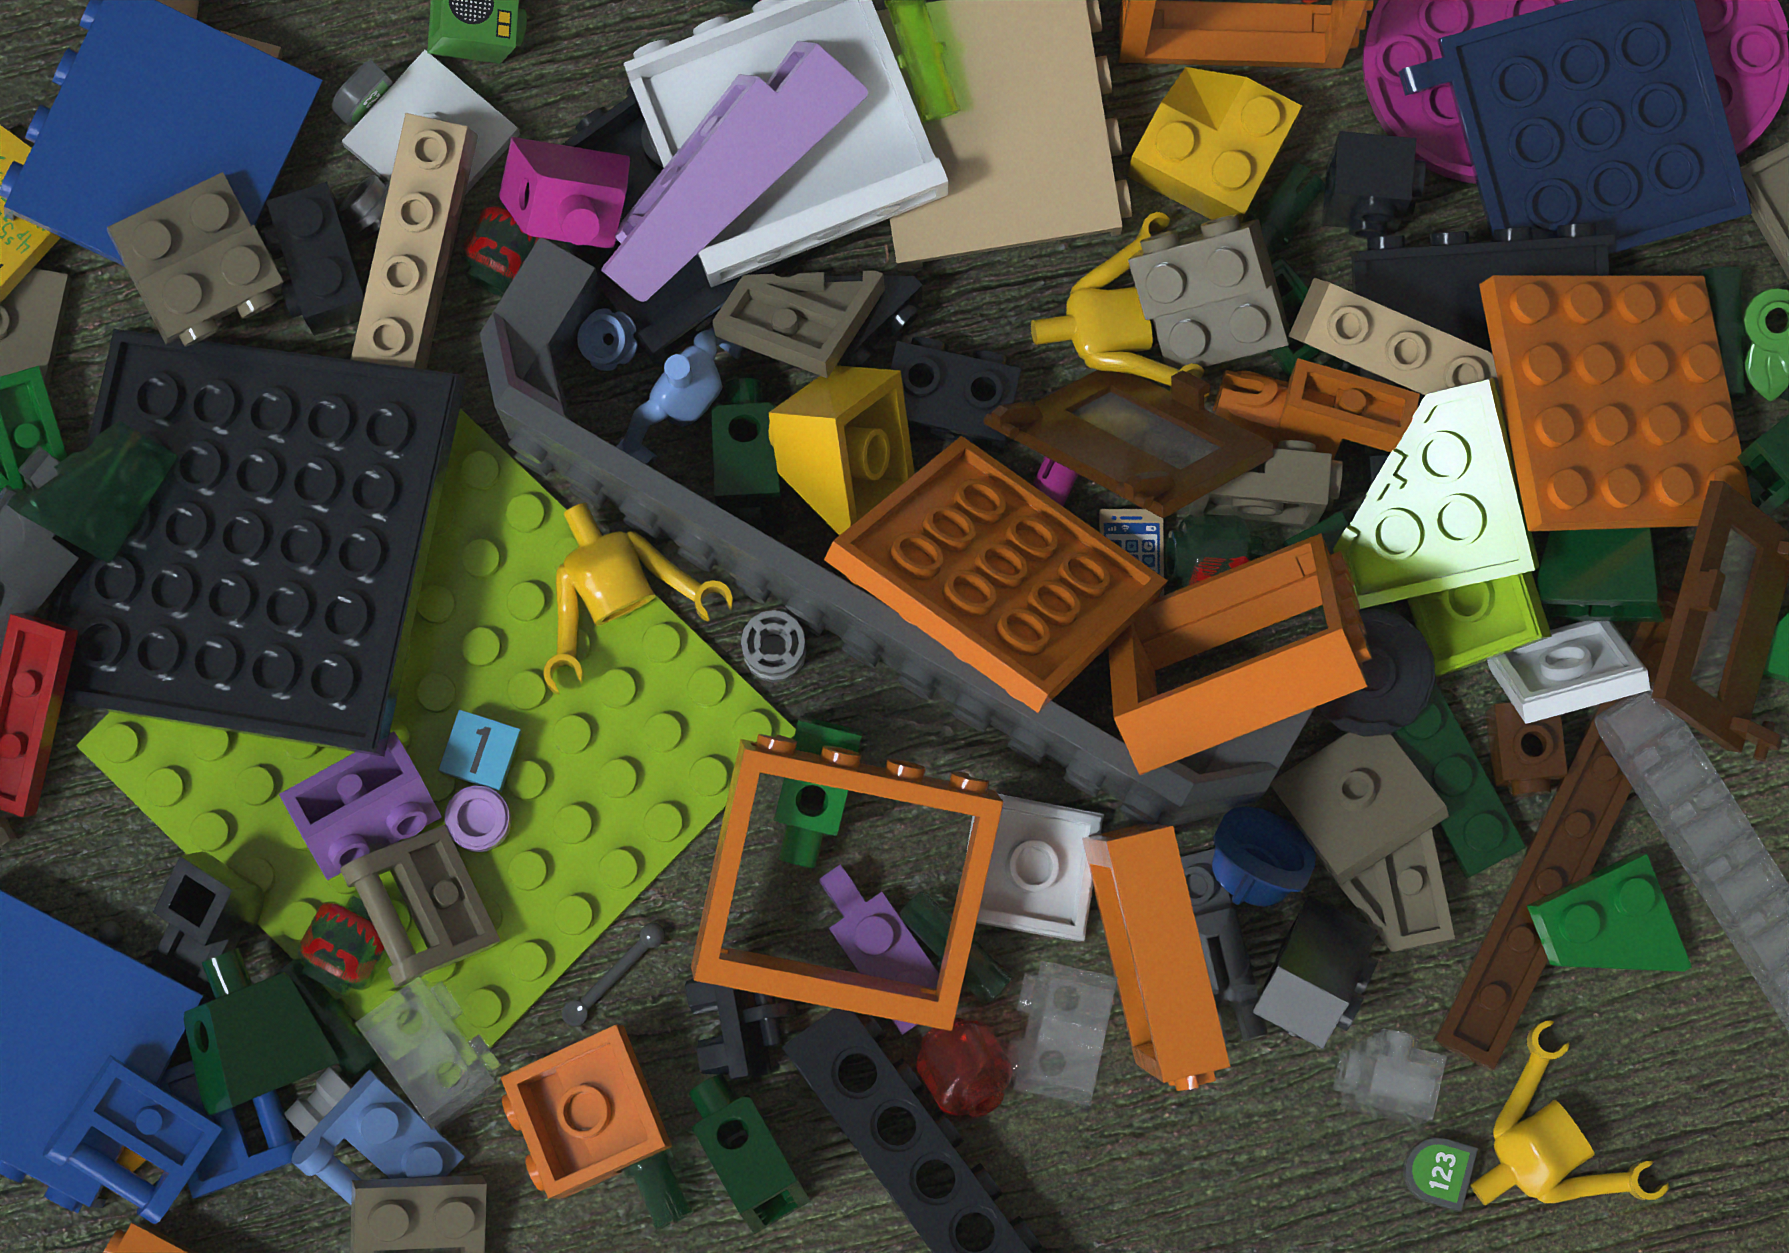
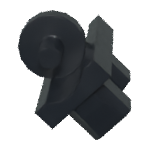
[685,978,797,1079]

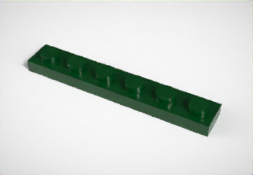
[1283,511,1526,879]

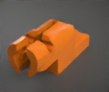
[1212,358,1420,460]

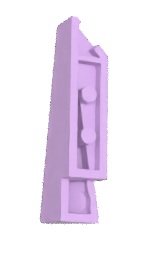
[601,41,868,302]

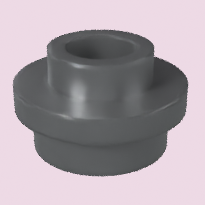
[339,175,390,233]

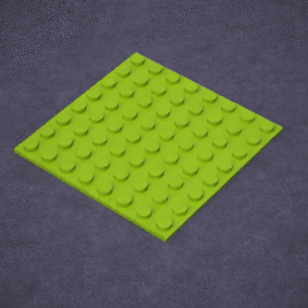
[76,408,796,1102]

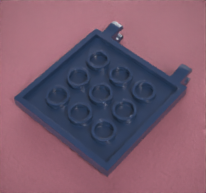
[1398,0,1752,254]

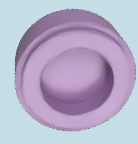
[445,786,511,852]

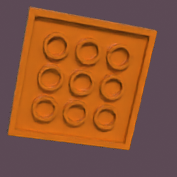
[1479,275,1752,531]
[824,436,1168,713]

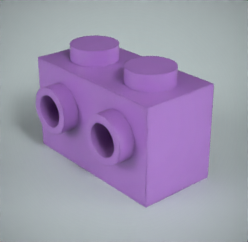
[279,731,441,880]

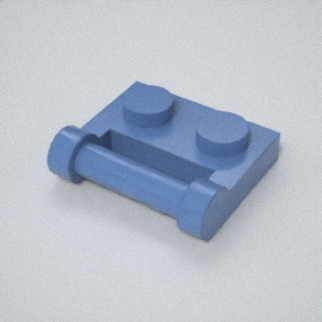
[291,1069,465,1205]

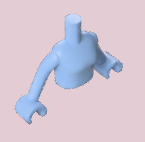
[616,327,743,465]

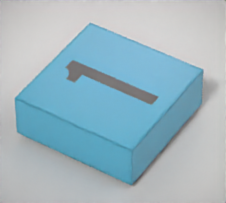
[438,710,522,793]

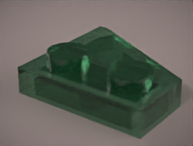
[7,420,178,564]

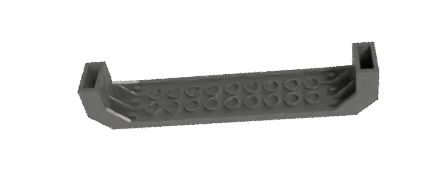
[480,238,1315,827]

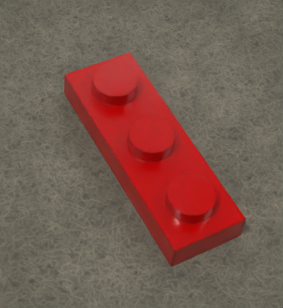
[0,613,79,817]

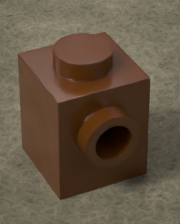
[1485,702,1568,797]

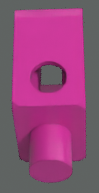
[499,137,630,248]

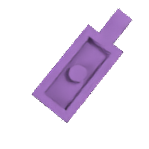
[819,864,939,1035]

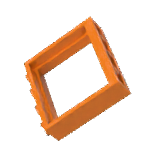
[1119,0,1374,69]
[1108,533,1372,775]
[691,734,1003,1031]
[1082,823,1230,1091]

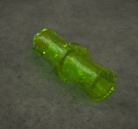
[884,0,962,123]

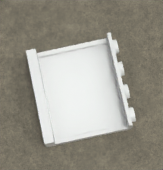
[624,0,948,287]

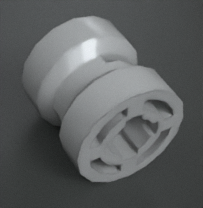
[741,610,807,683]
[284,1066,353,1155]

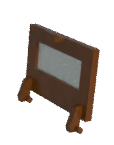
[983,370,1273,518]
[1651,481,1789,761]

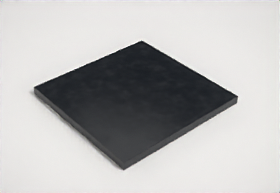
[47,329,466,757]

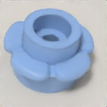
[577,308,638,371]

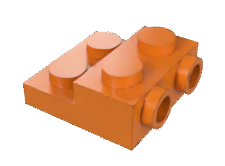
[500,1025,672,1199]

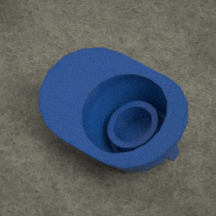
[1212,806,1316,907]

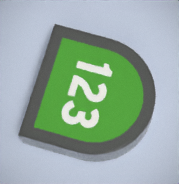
[332,60,394,127]
[1403,1138,1478,1212]

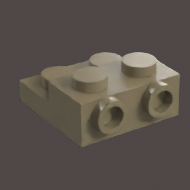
[107,172,283,347]
[1128,214,1293,370]
[1189,440,1342,528]

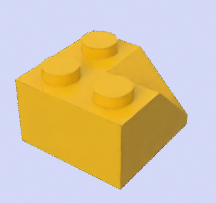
[1127,67,1302,224]
[768,365,915,536]

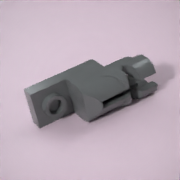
[0,445,91,656]
[1181,849,1268,1045]

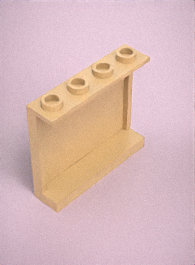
[876,0,1132,271]

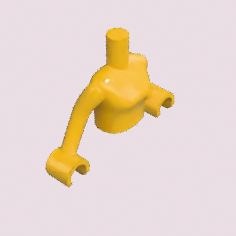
[1031,212,1209,403]
[544,503,733,695]
[1470,1021,1669,1206]

